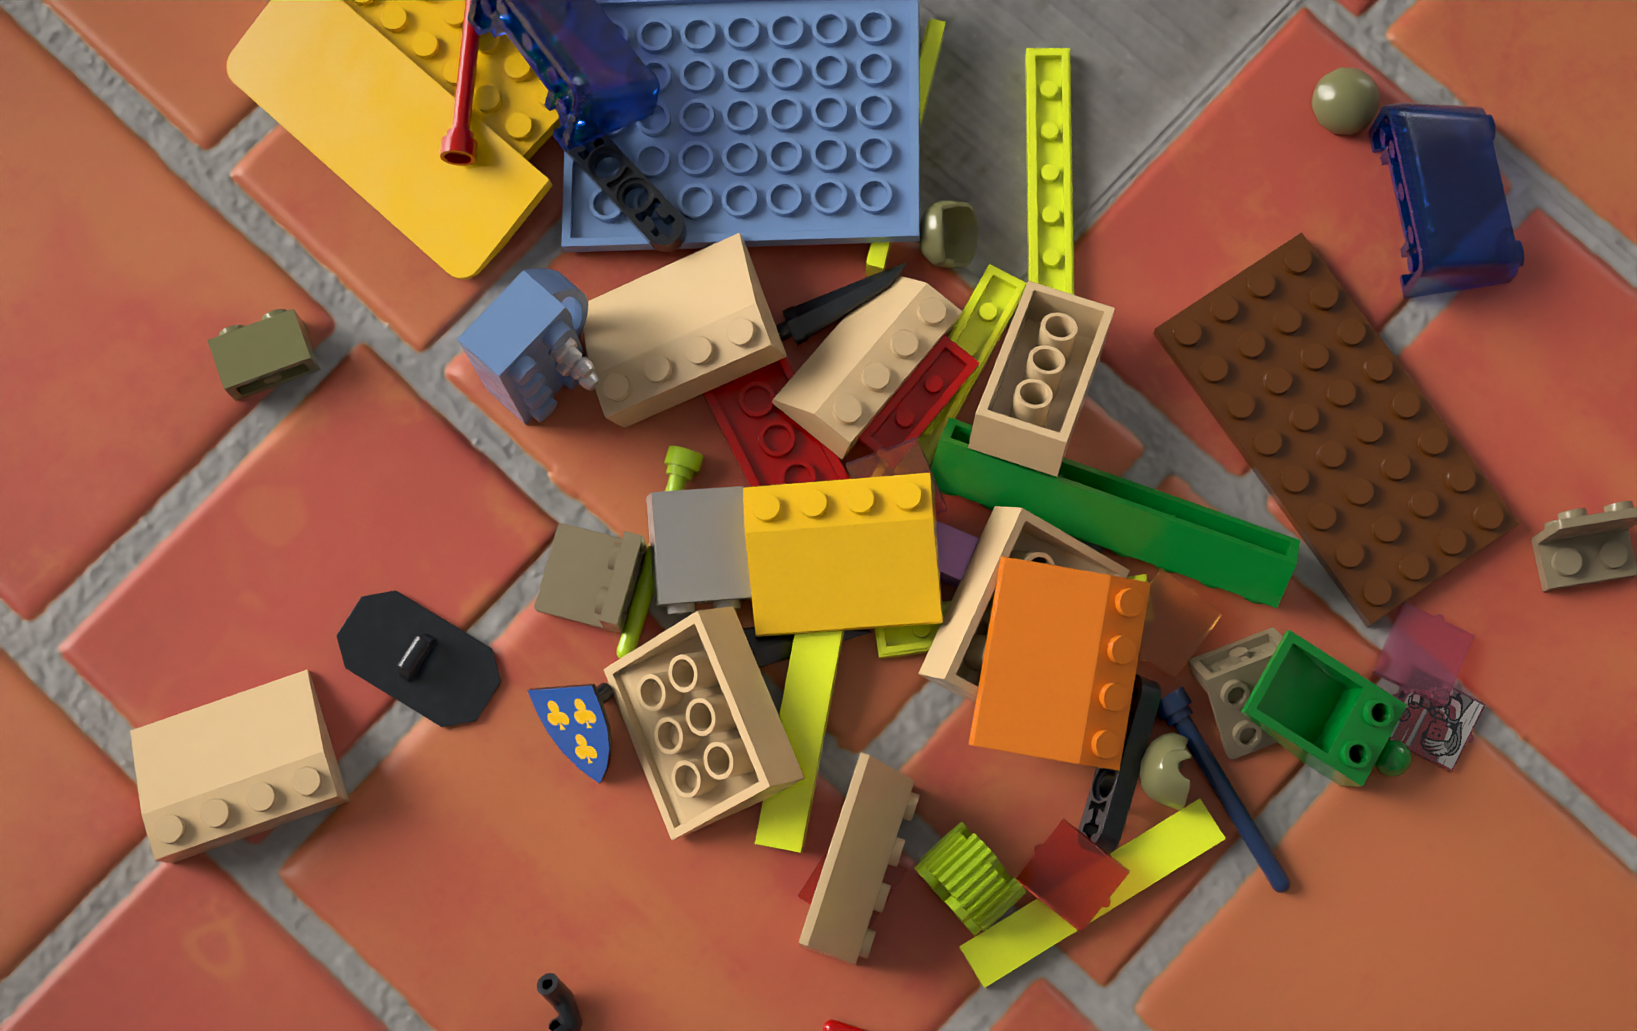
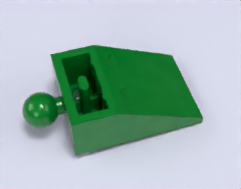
[1241,630,1412,787]

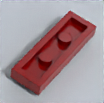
[857,334,980,470]

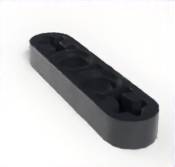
[558,114,687,252]
[1078,674,1161,856]

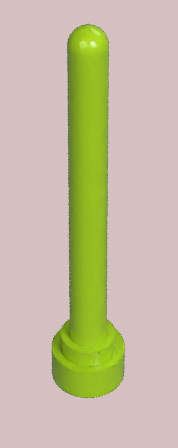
[616,445,704,659]

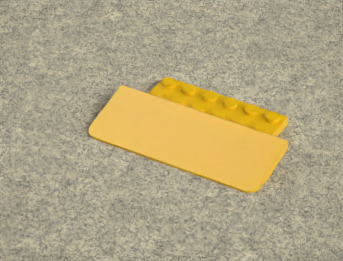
[227,0,585,280]

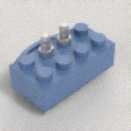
[457,268,600,425]

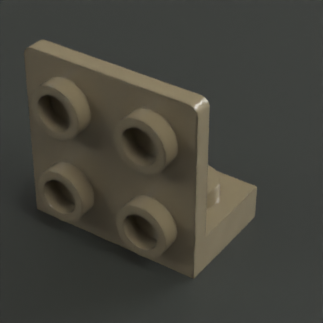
[1531,501,1637,592]
[534,523,647,634]
[1188,627,1283,760]

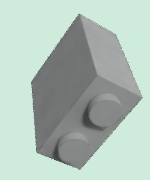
[646,486,752,615]

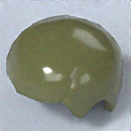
[1311,67,1380,135]
[919,200,978,268]
[1139,732,1191,811]

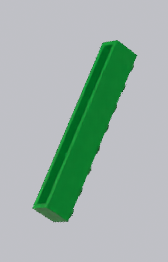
[929,417,1300,608]

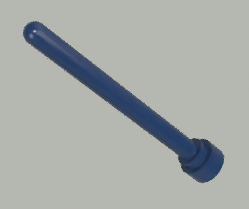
[1156,686,1291,893]

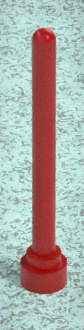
[440,0,484,166]

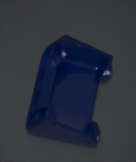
[467,0,660,152]
[1368,103,1525,299]

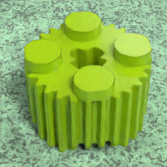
[914,821,1026,936]

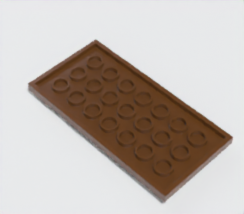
[1153,232,1520,627]

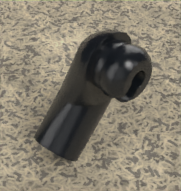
[537,973,582,1031]

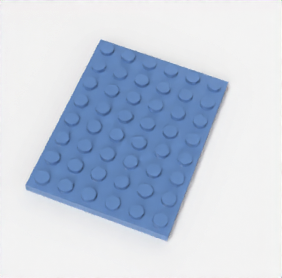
[561,0,920,252]

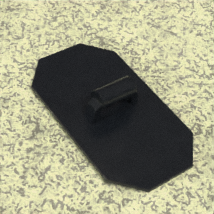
[336,590,501,727]

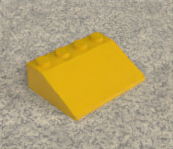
[743,473,943,637]

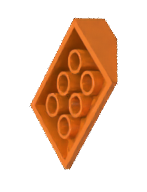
[969,556,1151,771]

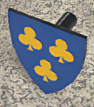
[527,682,614,784]

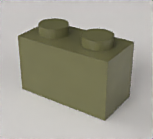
[207,309,321,401]

